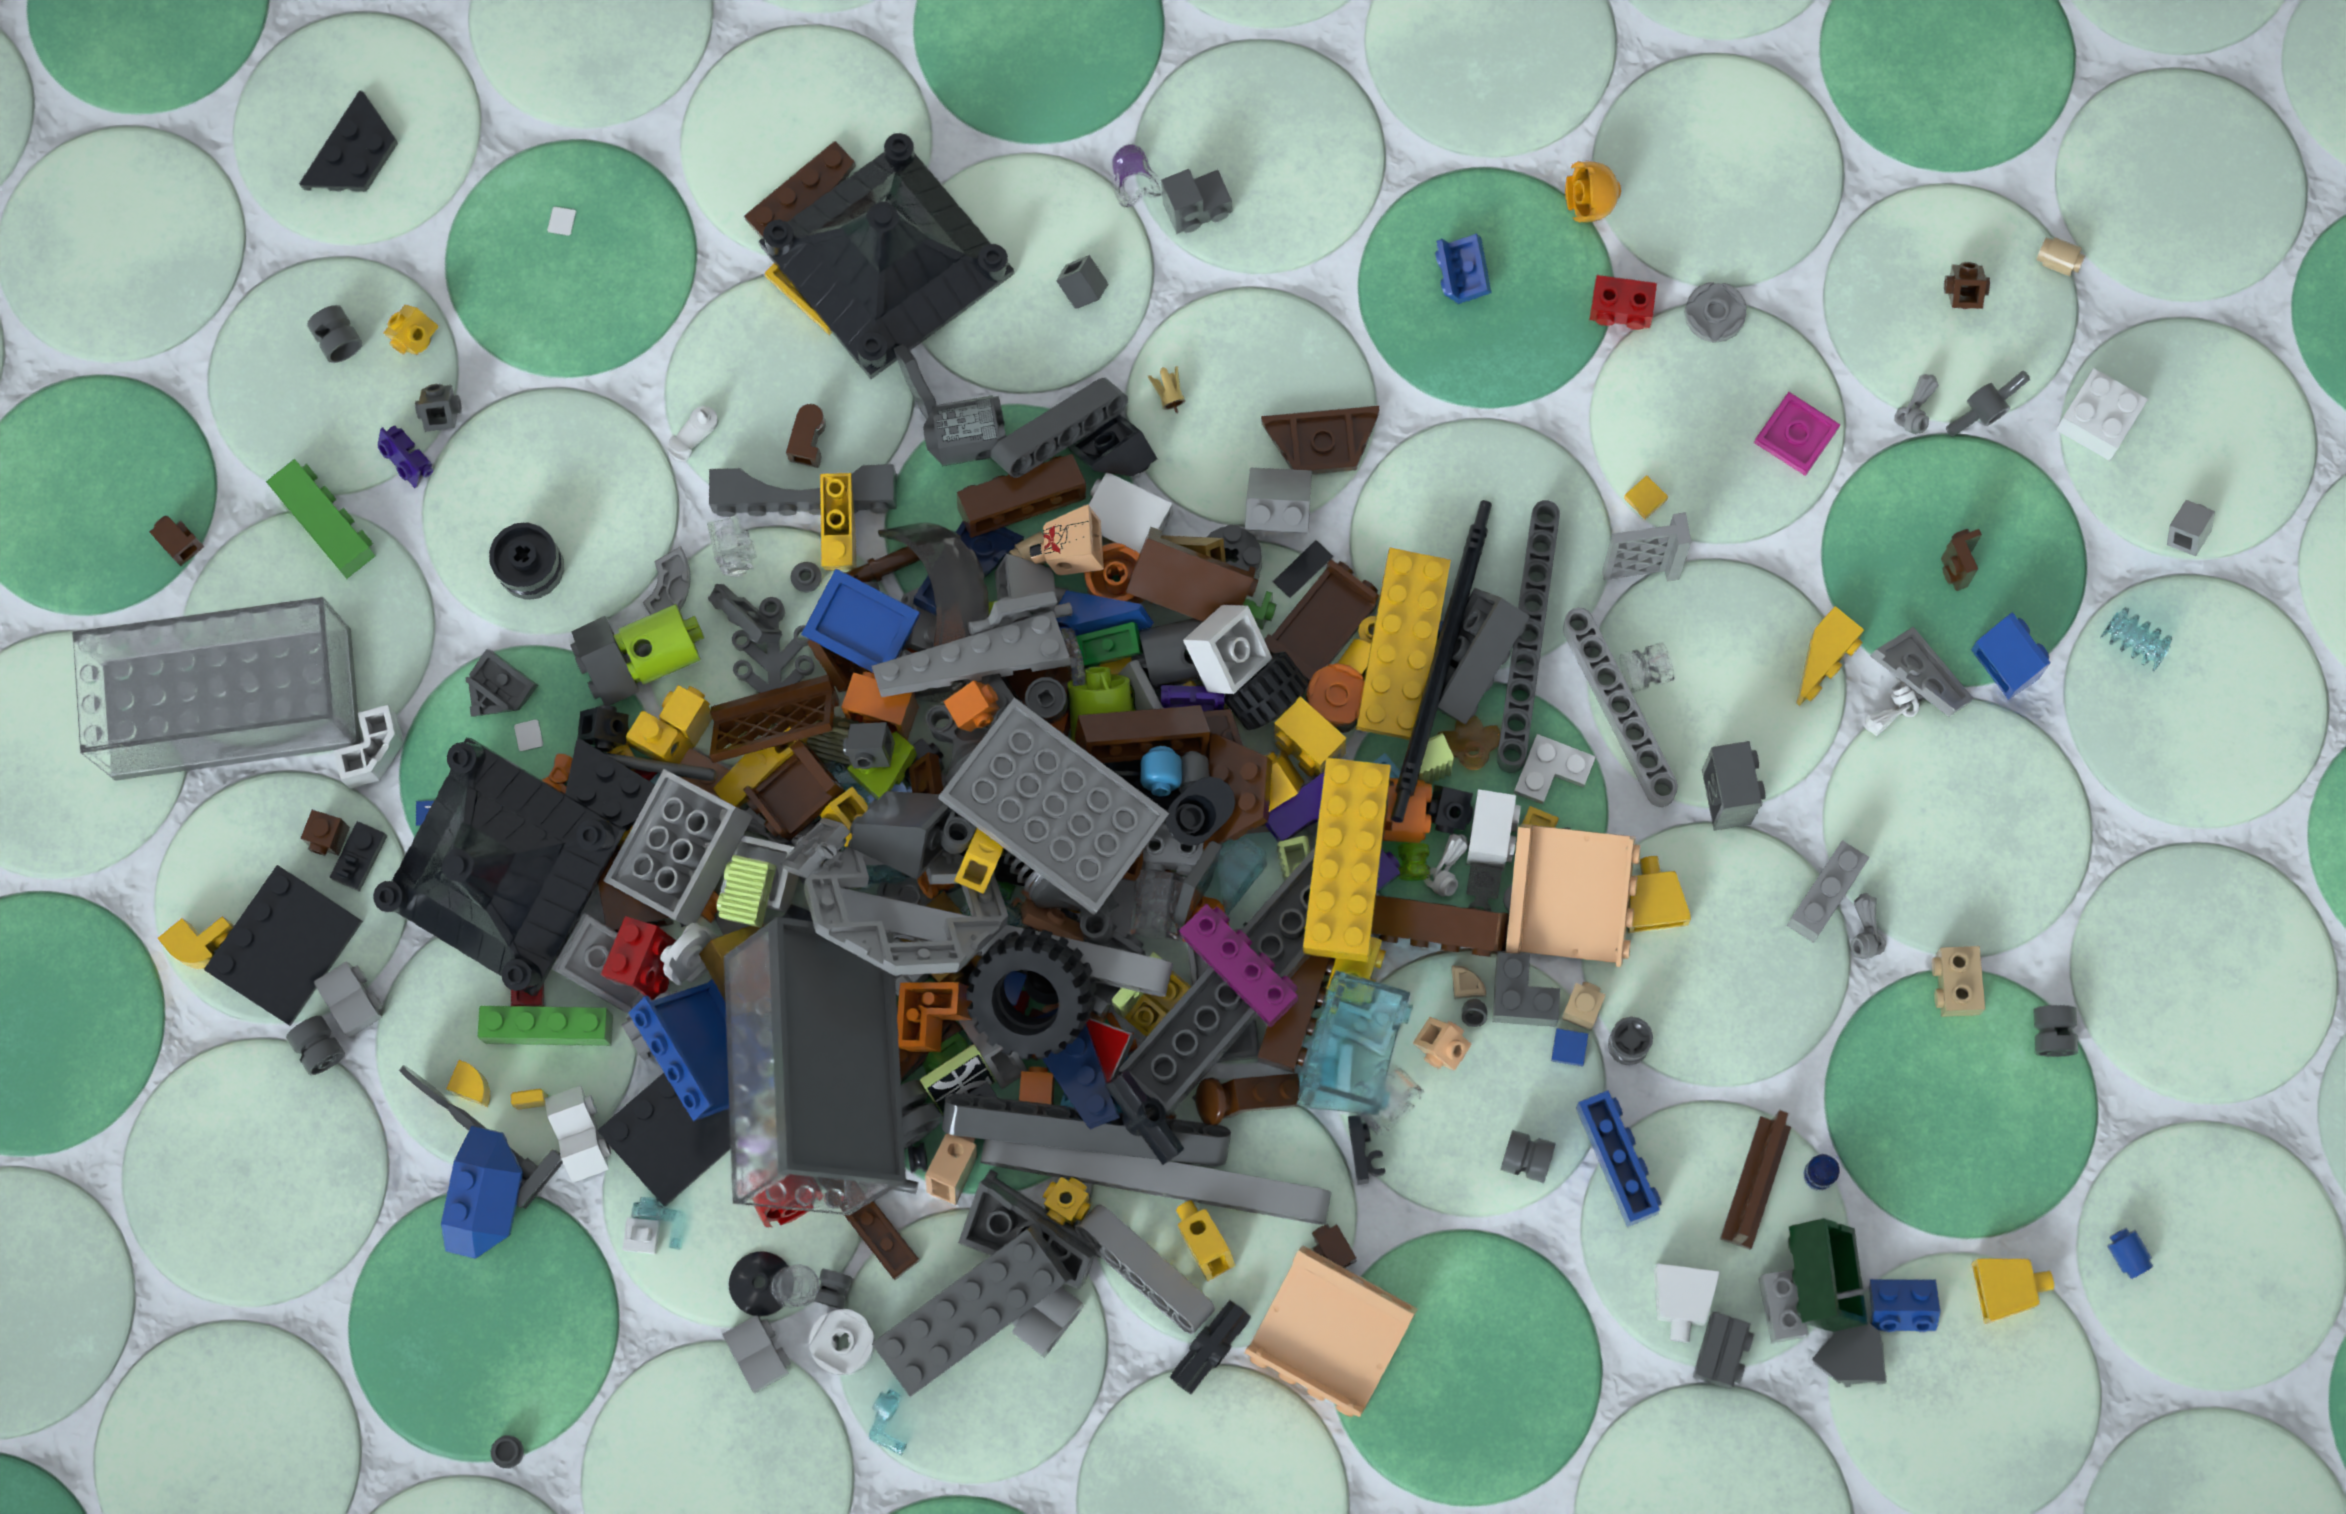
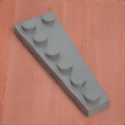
[872,611,1071,697]

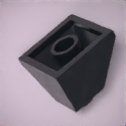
[1068,414,1158,477]

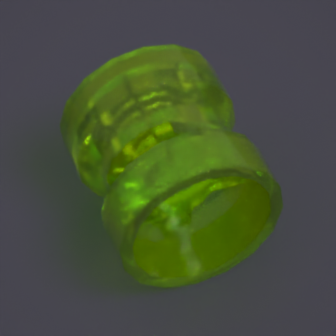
[1398,843,1431,881]

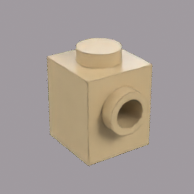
[1562,982,1606,1031]

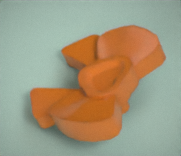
[542,753,572,794]

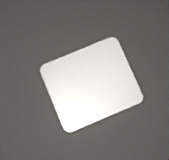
[547,207,576,235]
[514,719,543,751]

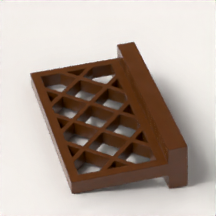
[709,674,839,763]
[1720,1110,1791,1250]

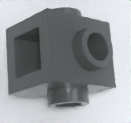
[415,384,462,432]

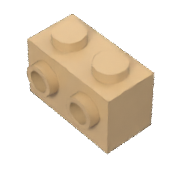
[1932,946,1985,1017]

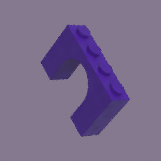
[1265,772,1400,893]

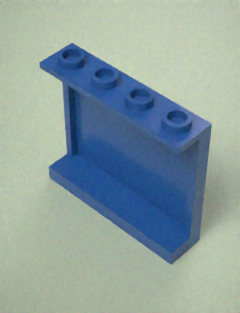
[629,979,775,1121]

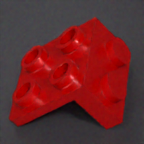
[600,916,677,1000]

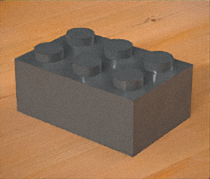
[1702,741,1766,831]

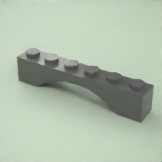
[709,464,897,517]

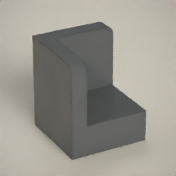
[1056,255,1108,309]

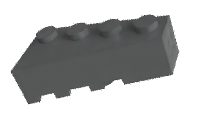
[958,1177,1096,1289]

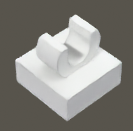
[622,1218,661,1254]

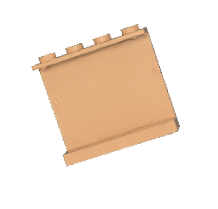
[1506,824,1641,967]
[1244,1245,1418,1417]

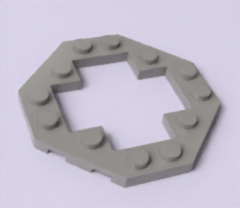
[804,839,1008,975]

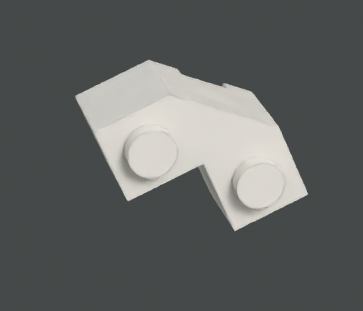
[334,705,403,789]
[545,1085,611,1183]

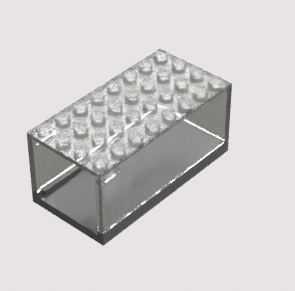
[72,597,360,781]
[724,917,906,1215]

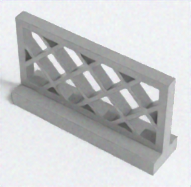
[1602,512,1691,581]

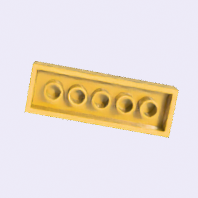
[1303,758,1391,962]

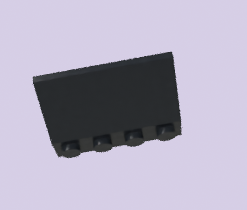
[204,865,363,1026]
[597,1073,762,1207]

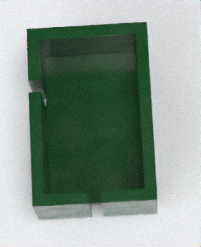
[1788,1218,1868,1332]

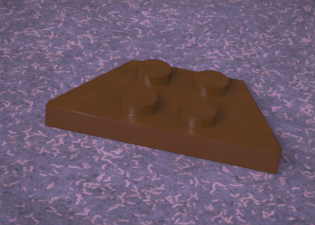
[1261,406,1379,474]
[1203,734,1272,851]

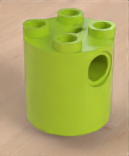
[614,604,705,685]
[1067,667,1132,743]

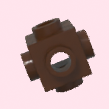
[1944,262,1990,309]

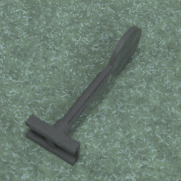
[399,1065,563,1209]

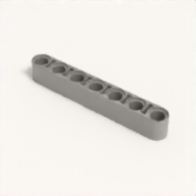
[1563,607,1678,807]

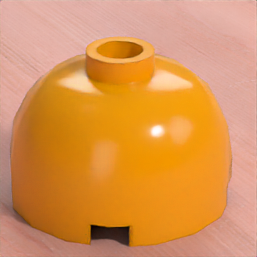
[1565,161,1621,223]

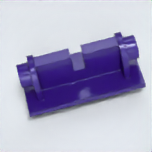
[377,426,433,489]
[1161,685,1224,711]

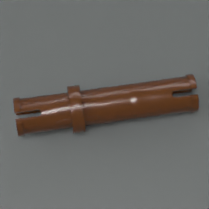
[844,536,935,582]

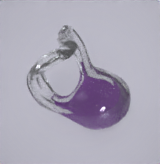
[1112,144,1162,208]

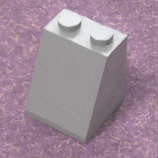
[1245,467,1312,533]

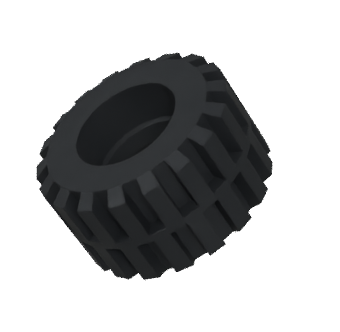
[1224,651,1309,730]

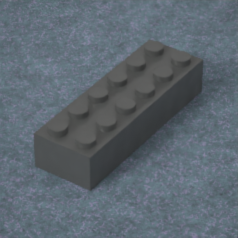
[872,1224,1072,1397]

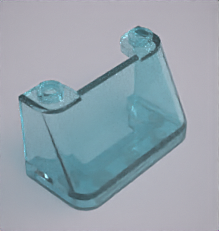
[1297,970,1413,1115]

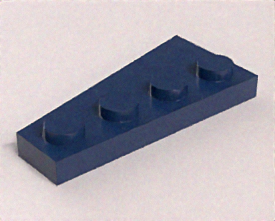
[913,521,1024,617]
[1035,1008,1120,1130]

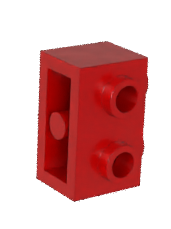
[1589,275,1657,330]

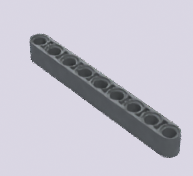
[1497,500,1560,773]
[942,1093,1231,1166]

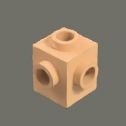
[1413,1017,1472,1071]

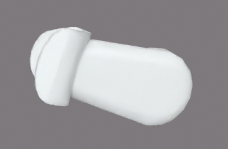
[667,406,718,462]

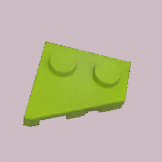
[847,731,917,800]

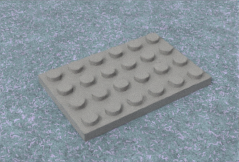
[938,698,1169,915]

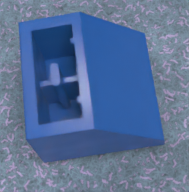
[1971,612,2051,700]

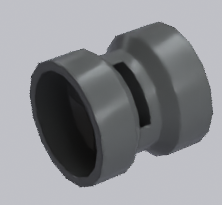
[813,1269,852,1309]

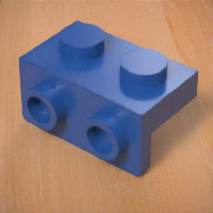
[1435,234,1492,304]
[1869,1279,1940,1332]

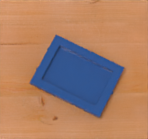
[801,569,921,672]

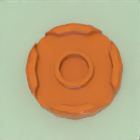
[1306,663,1364,727]

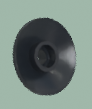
[729,1251,794,1316]

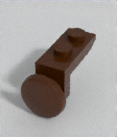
[1195,1073,1304,1126]

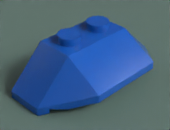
[441,1125,523,1259]

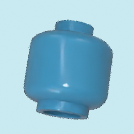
[1140,746,1182,796]

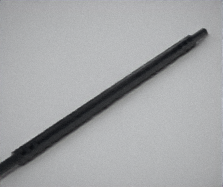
[1390,500,1492,823]

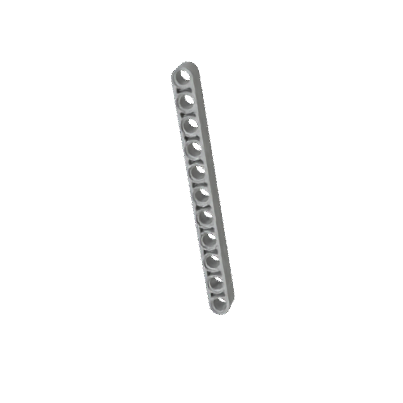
[840,888,1173,996]
[980,1139,1331,1225]

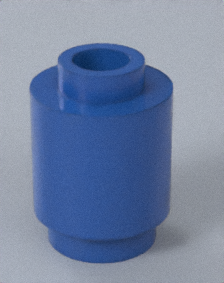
[2107,1228,2153,1279]

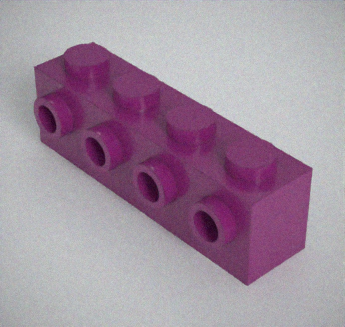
[1179,904,1298,1027]

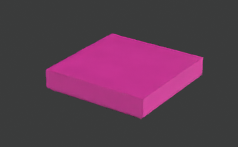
[1754,392,1841,476]

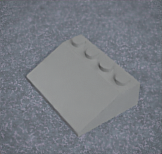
[604,769,753,926]

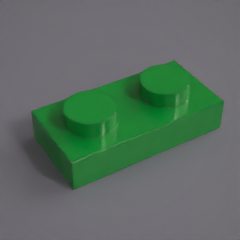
[1075,622,1143,669]

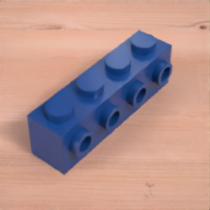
[1576,1090,1662,1227]

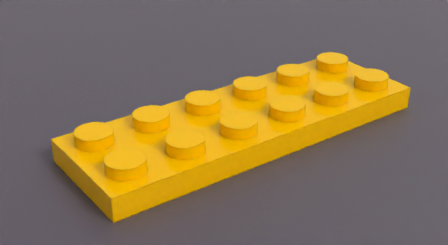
[1356,548,1451,740]

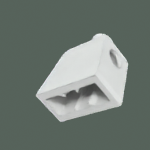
[1654,1263,1719,1343]

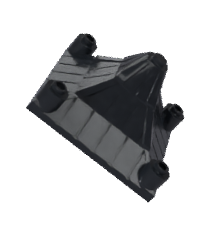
[759,133,1014,379]
[373,737,625,996]

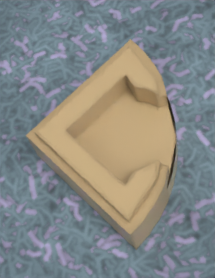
[1452,966,1487,999]

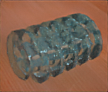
[2100,607,2172,672]

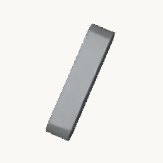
[1075,1205,1215,1334]

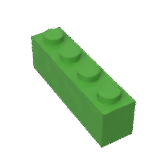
[265,459,375,579]
[477,1006,613,1046]

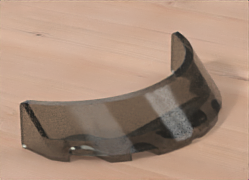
[878,523,989,703]

